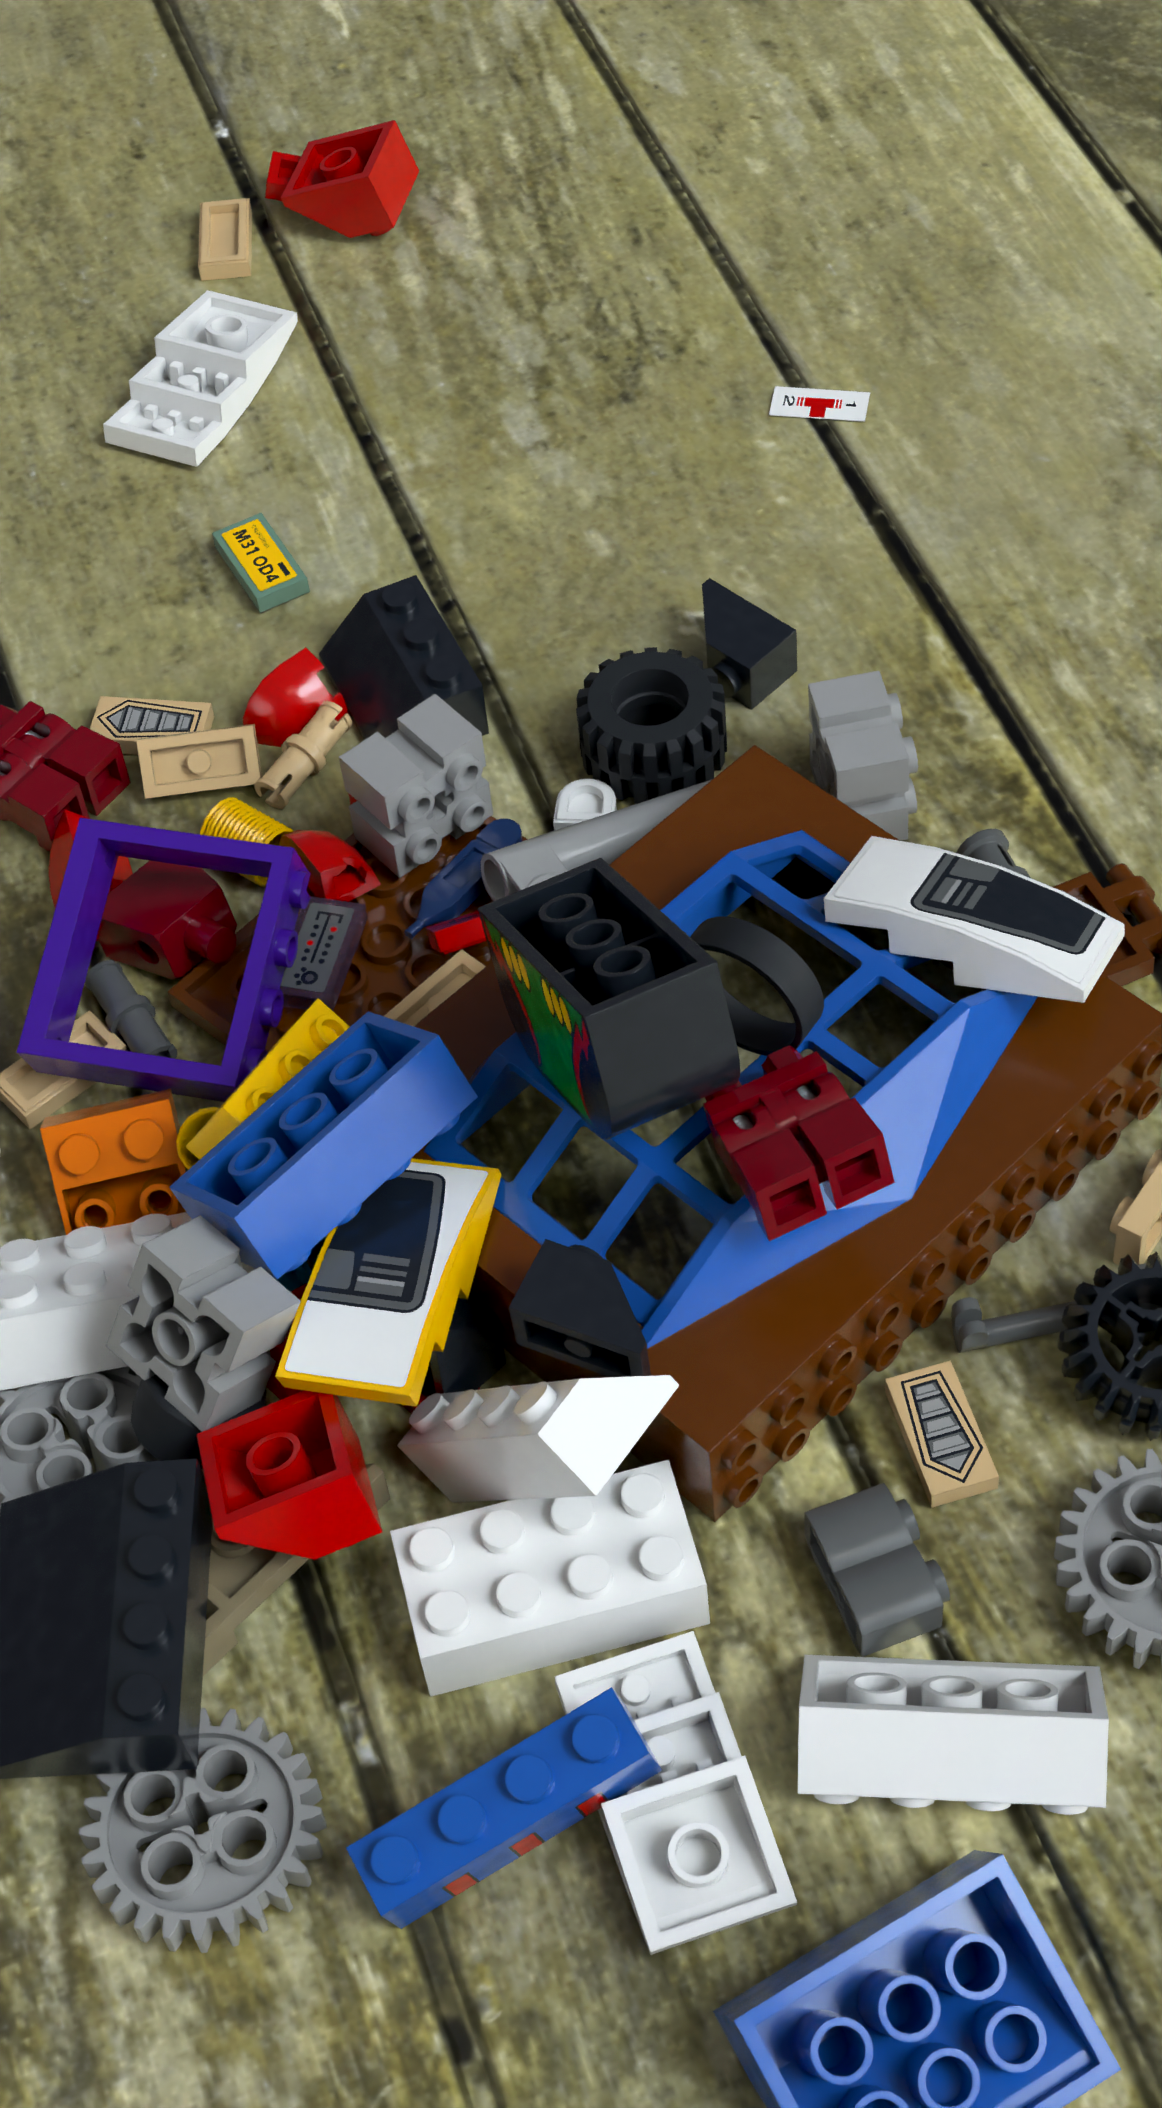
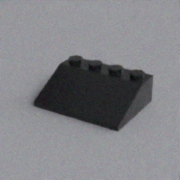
[0,1459,213,1779]

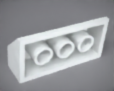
[397,1375,679,1502]
[798,1655,1109,1815]

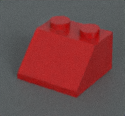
[281,120,419,238]
[197,1390,383,1560]

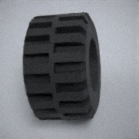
[576,647,727,804]

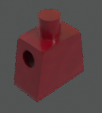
[97,860,237,980]

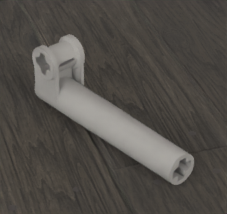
[481,780,711,901]

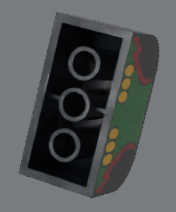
[478,858,740,1140]

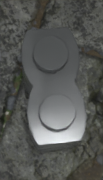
[804,1483,950,1657]

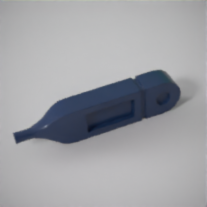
[405,818,523,939]

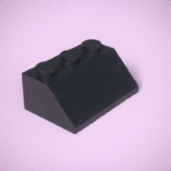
[319,575,489,740]

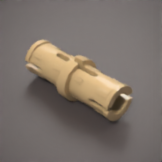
[254,701,352,809]

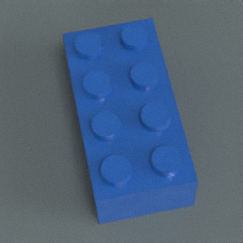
[169,1011,478,1280]

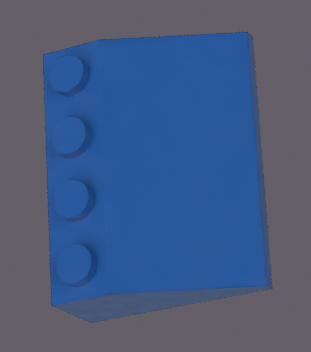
[713,1850,1121,2108]

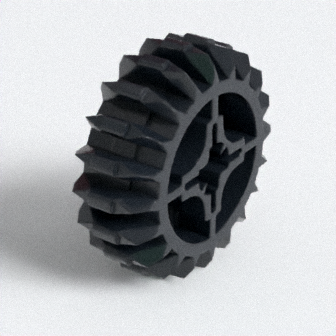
[1057,1251,1162,1441]

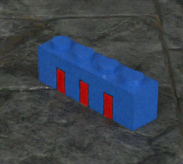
[346,1687,663,1929]

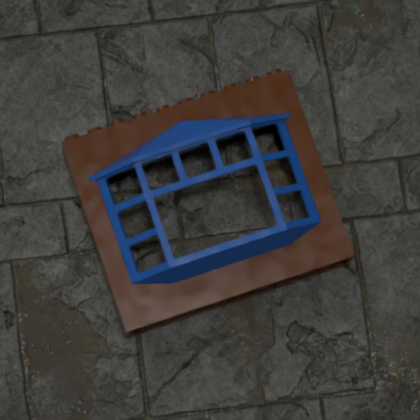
[412,745,1162,1522]

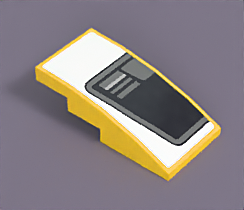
[275,1158,502,1407]

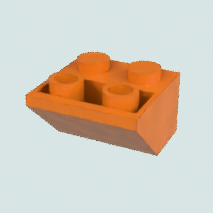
[40,1089,188,1235]

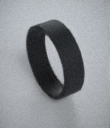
[690,916,824,1056]

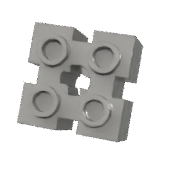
[808,671,918,841]
[339,694,493,878]
[106,1215,301,1432]

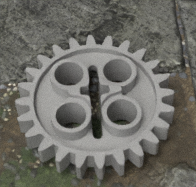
[0,1366,160,1509]
[1054,1449,1162,1669]
[79,1708,327,1953]

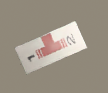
[769,386,870,422]

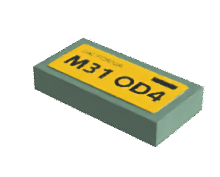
[212,513,310,613]

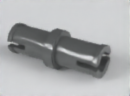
[85,960,177,1059]

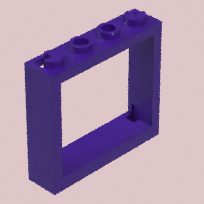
[17,818,311,1102]

